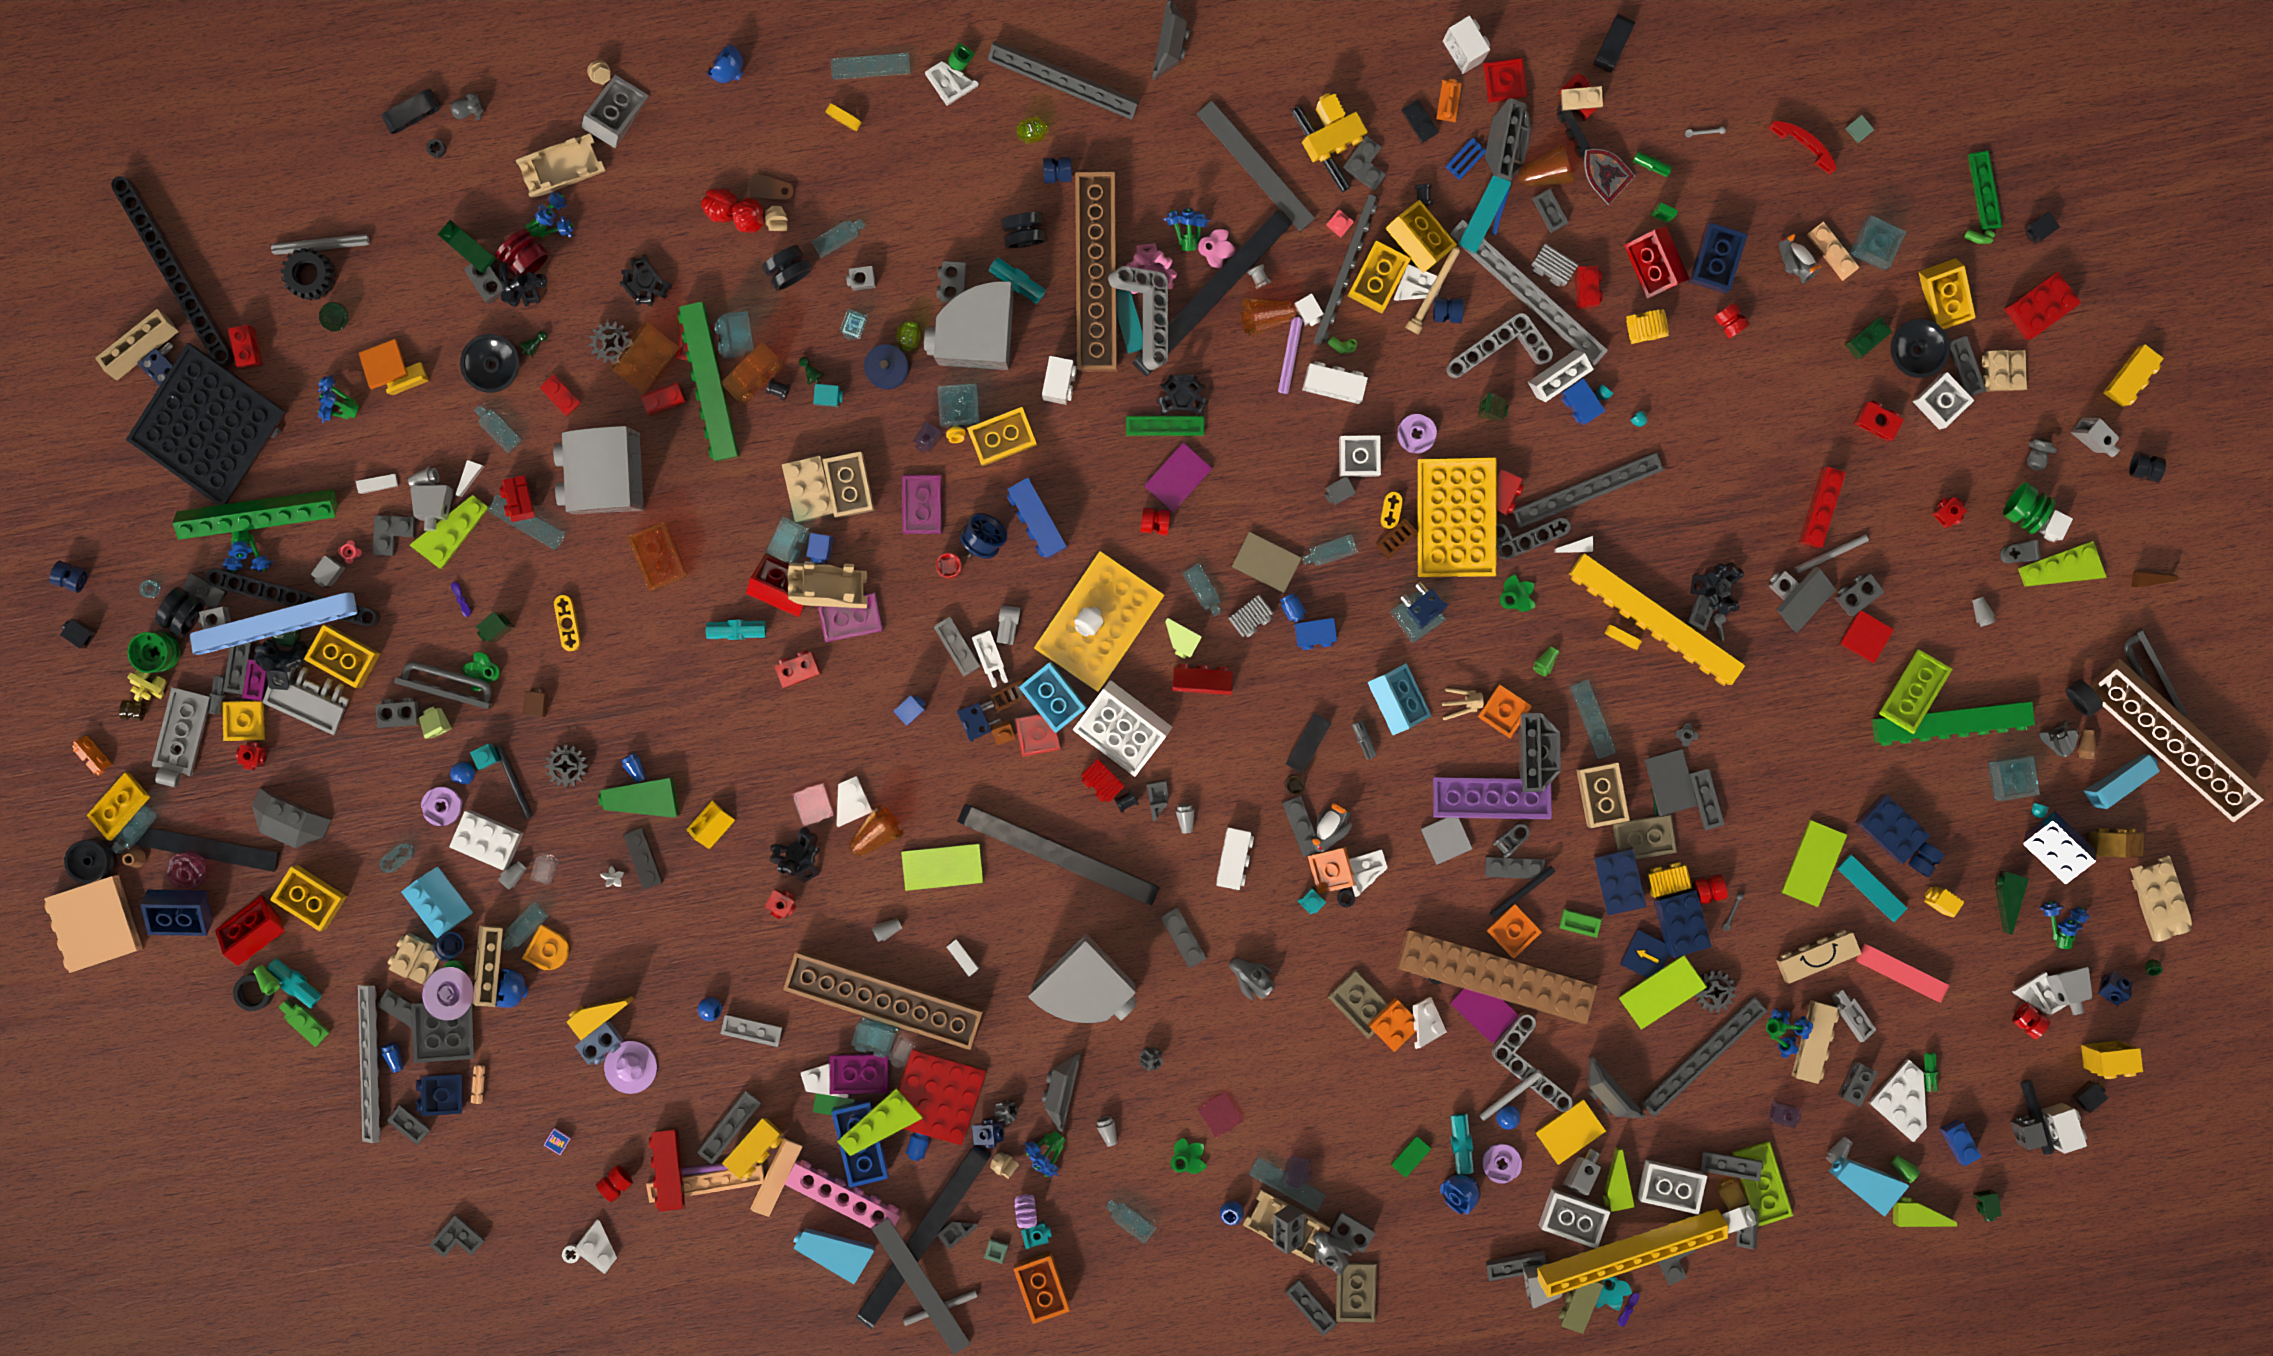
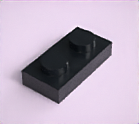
[1401,99,1439,144]

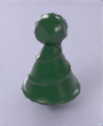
[520,331,548,358]
[799,357,824,385]

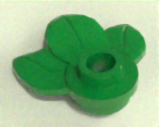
[1499,575,1536,612]
[462,652,500,691]
[1170,1138,1207,1174]

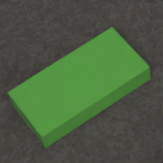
[1559,909,1602,938]

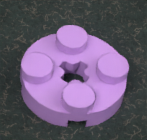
[1397,414,1437,454]
[421,787,463,826]
[1482,1143,1522,1184]

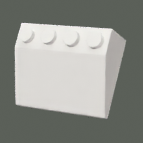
[1073,680,1172,777]

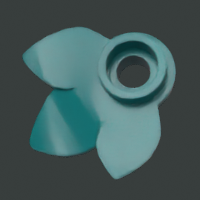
[1596,1276,1632,1311]

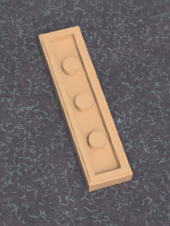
[750,1138,803,1217]

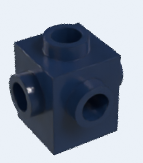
[2098,970,2133,1006]
[972,1118,1004,1148]

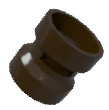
[119,700,146,721]
[1284,775,1305,795]

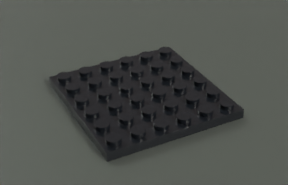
[126,343,287,505]

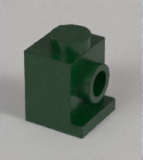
[1973,1189,2002,1222]

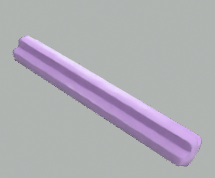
[1278,317,1303,394]

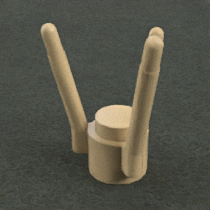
[1442,688,1483,720]

